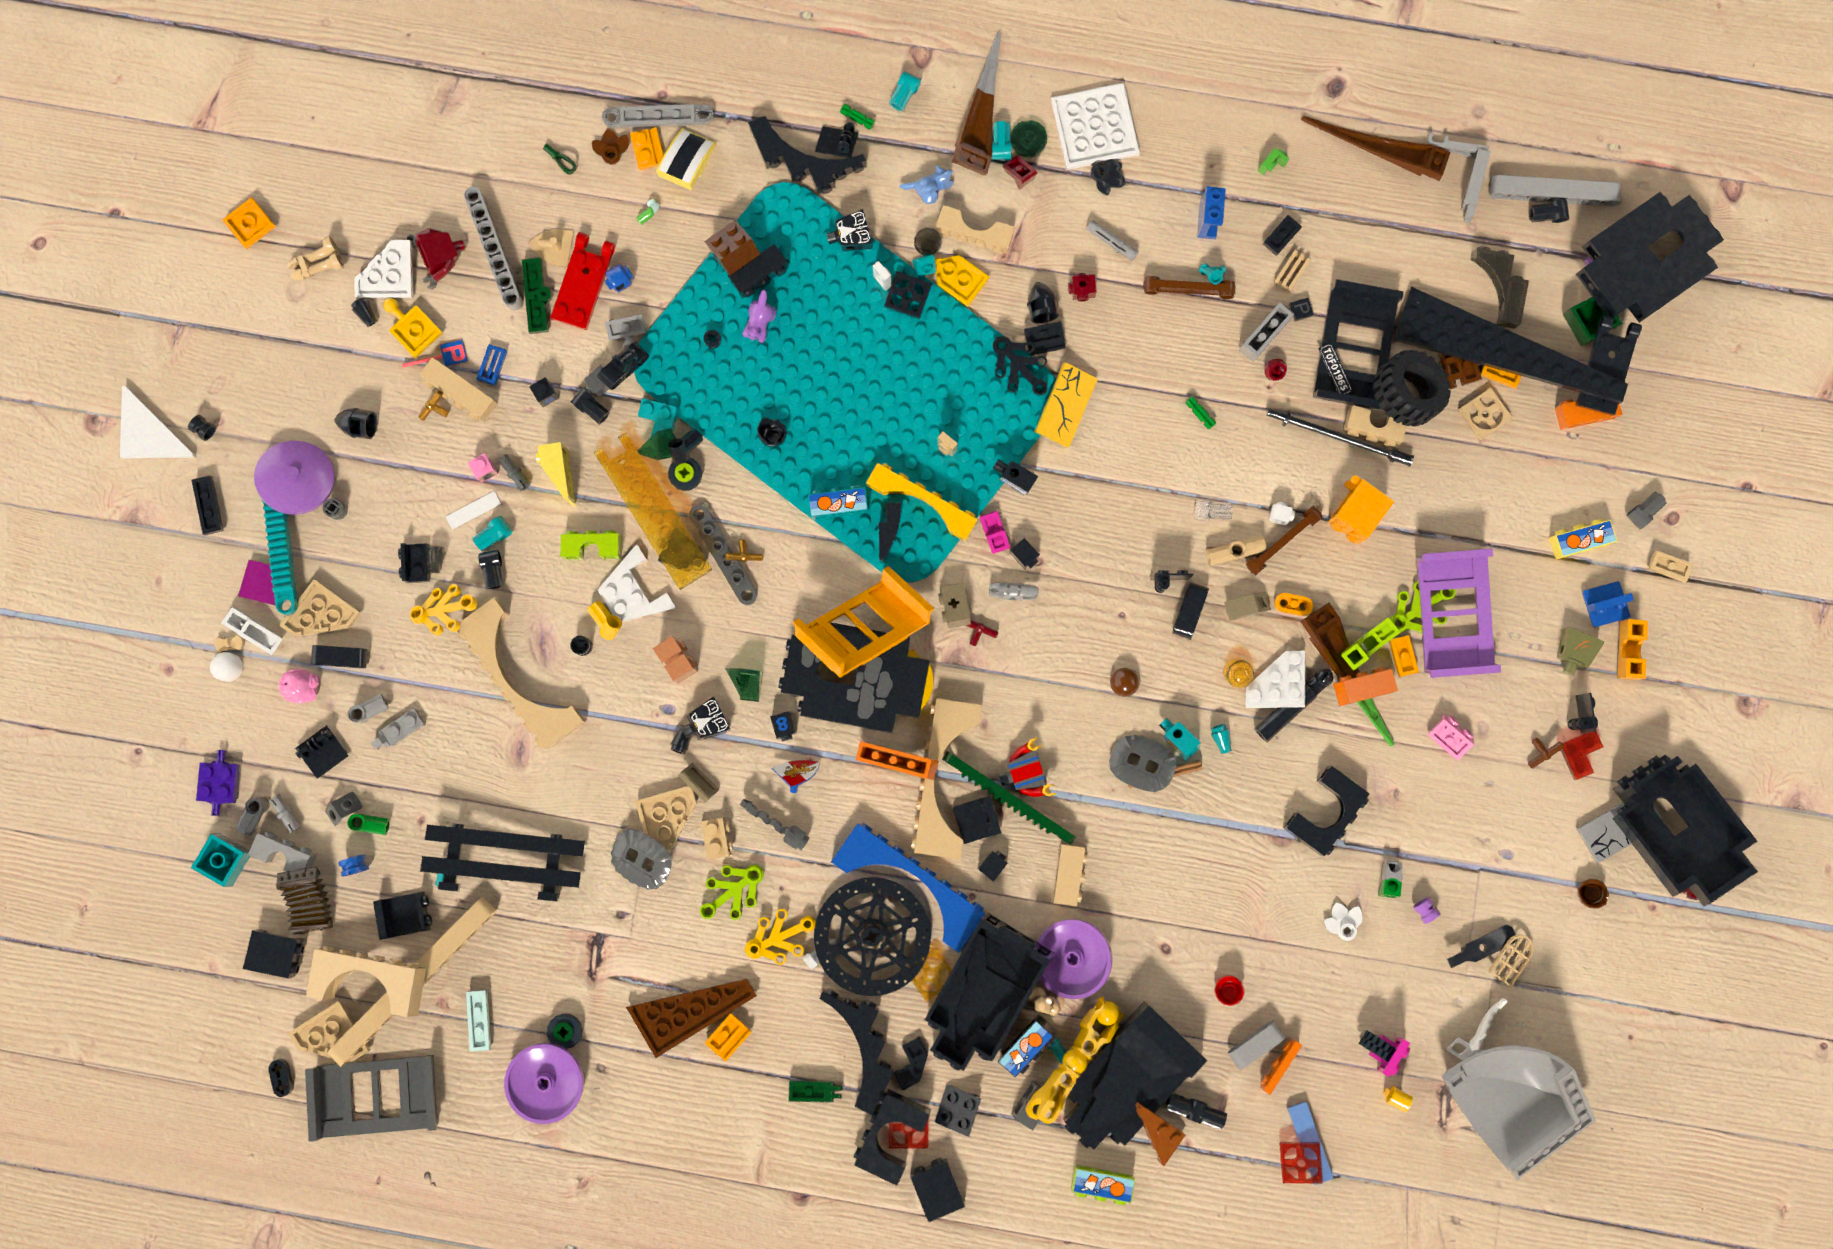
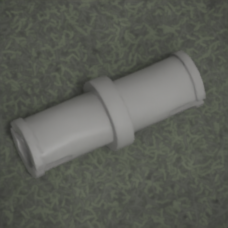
[269,794,301,833]

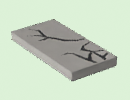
[1576,802,1663,863]

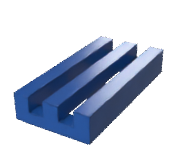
[476,344,508,386]

